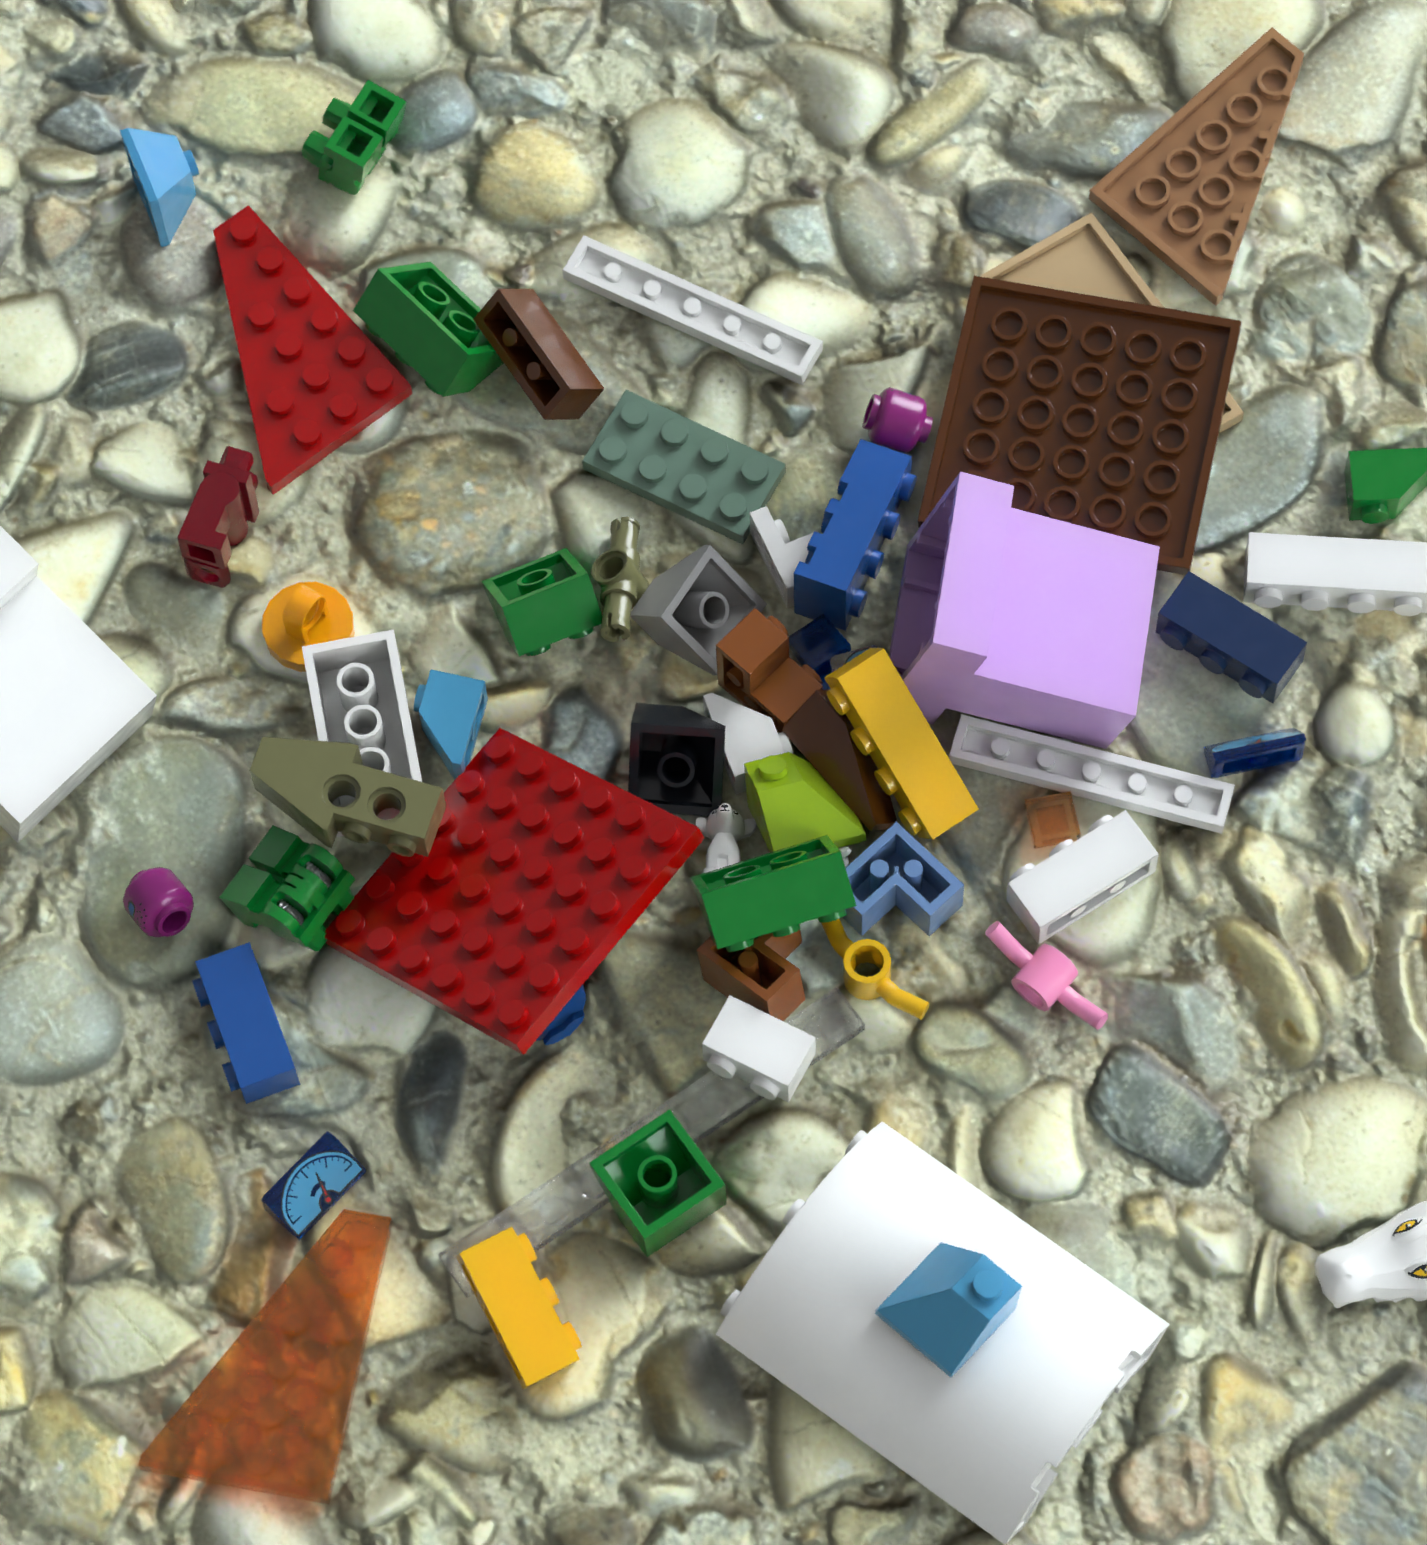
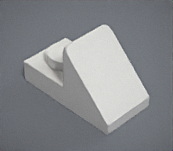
[750,506,819,608]

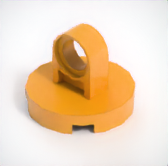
[262,582,354,672]

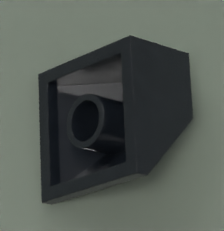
[628,703,726,816]

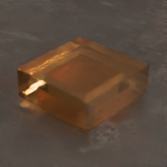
[1024,791,1081,849]

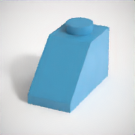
[414,670,488,780]

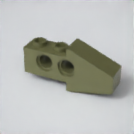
[250,737,446,857]

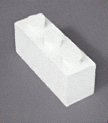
[1006,810,1158,945]

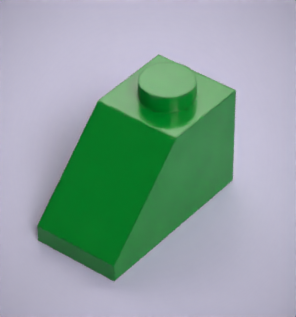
[1344,448,1427,524]

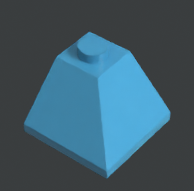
[120,128,199,247]
[875,1242,1023,1378]

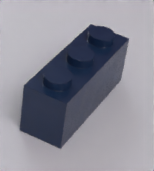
[1156,571,1307,703]

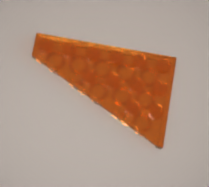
[138,1209,393,1504]

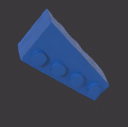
[794,439,917,631]

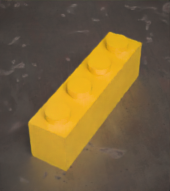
[824,648,979,840]

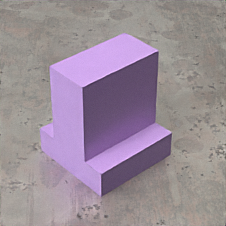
[889,472,1160,749]

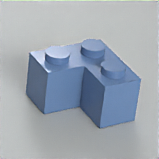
[842,821,964,936]

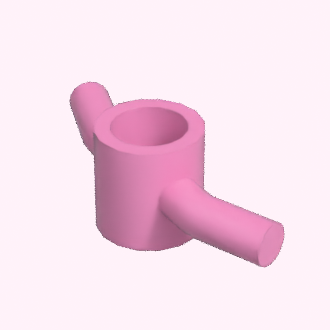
[985,921,1108,1030]

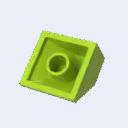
[744,752,866,852]

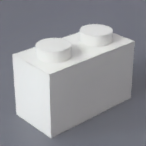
[702,995,816,1102]

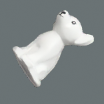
[696,803,756,874]

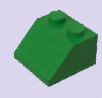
[482,548,603,657]
[589,1109,727,1257]

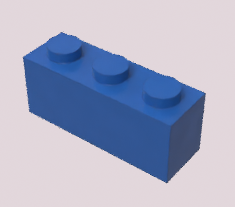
[192,942,301,1104]

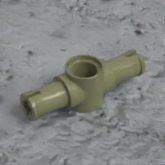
[591,517,649,642]

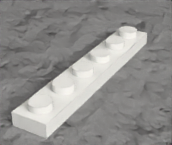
[563,235,823,385]
[949,714,1235,834]

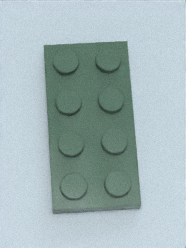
[582,390,786,544]

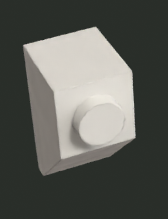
[703,693,793,795]

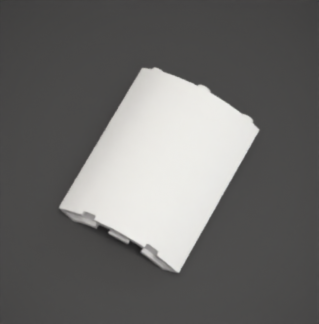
[716,1122,1169,1545]

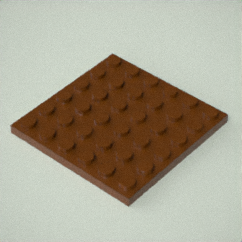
[918,276,1241,575]

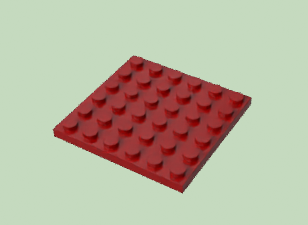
[324,728,705,1055]

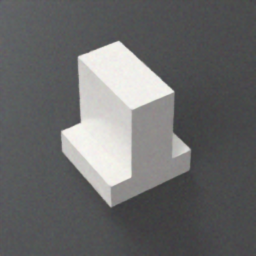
[0,526,157,843]

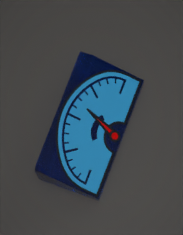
[1204,728,1306,779]
[261,1131,367,1240]

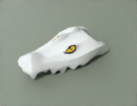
[1315,1201,1427,1308]

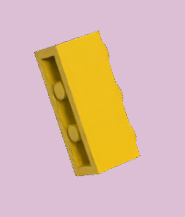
[456,1226,582,1389]

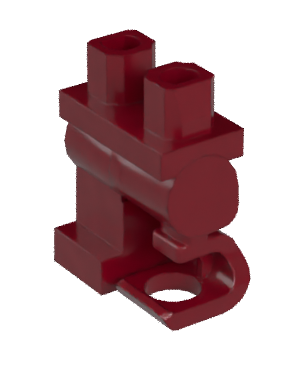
[177,446,259,588]

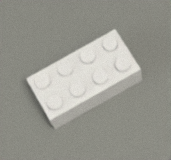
[302,629,423,837]

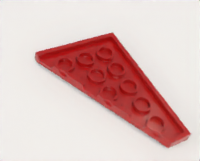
[213,205,413,495]

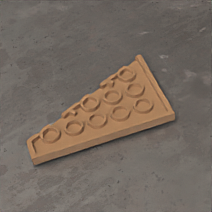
[1089,27,1304,306]

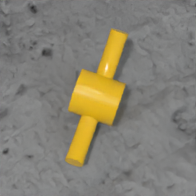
[821,919,930,1020]

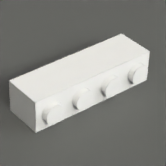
[1243,532,1427,616]

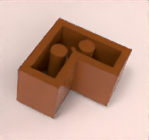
[716,608,823,733]
[697,930,806,1021]

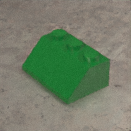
[353,261,504,397]
[690,835,856,952]

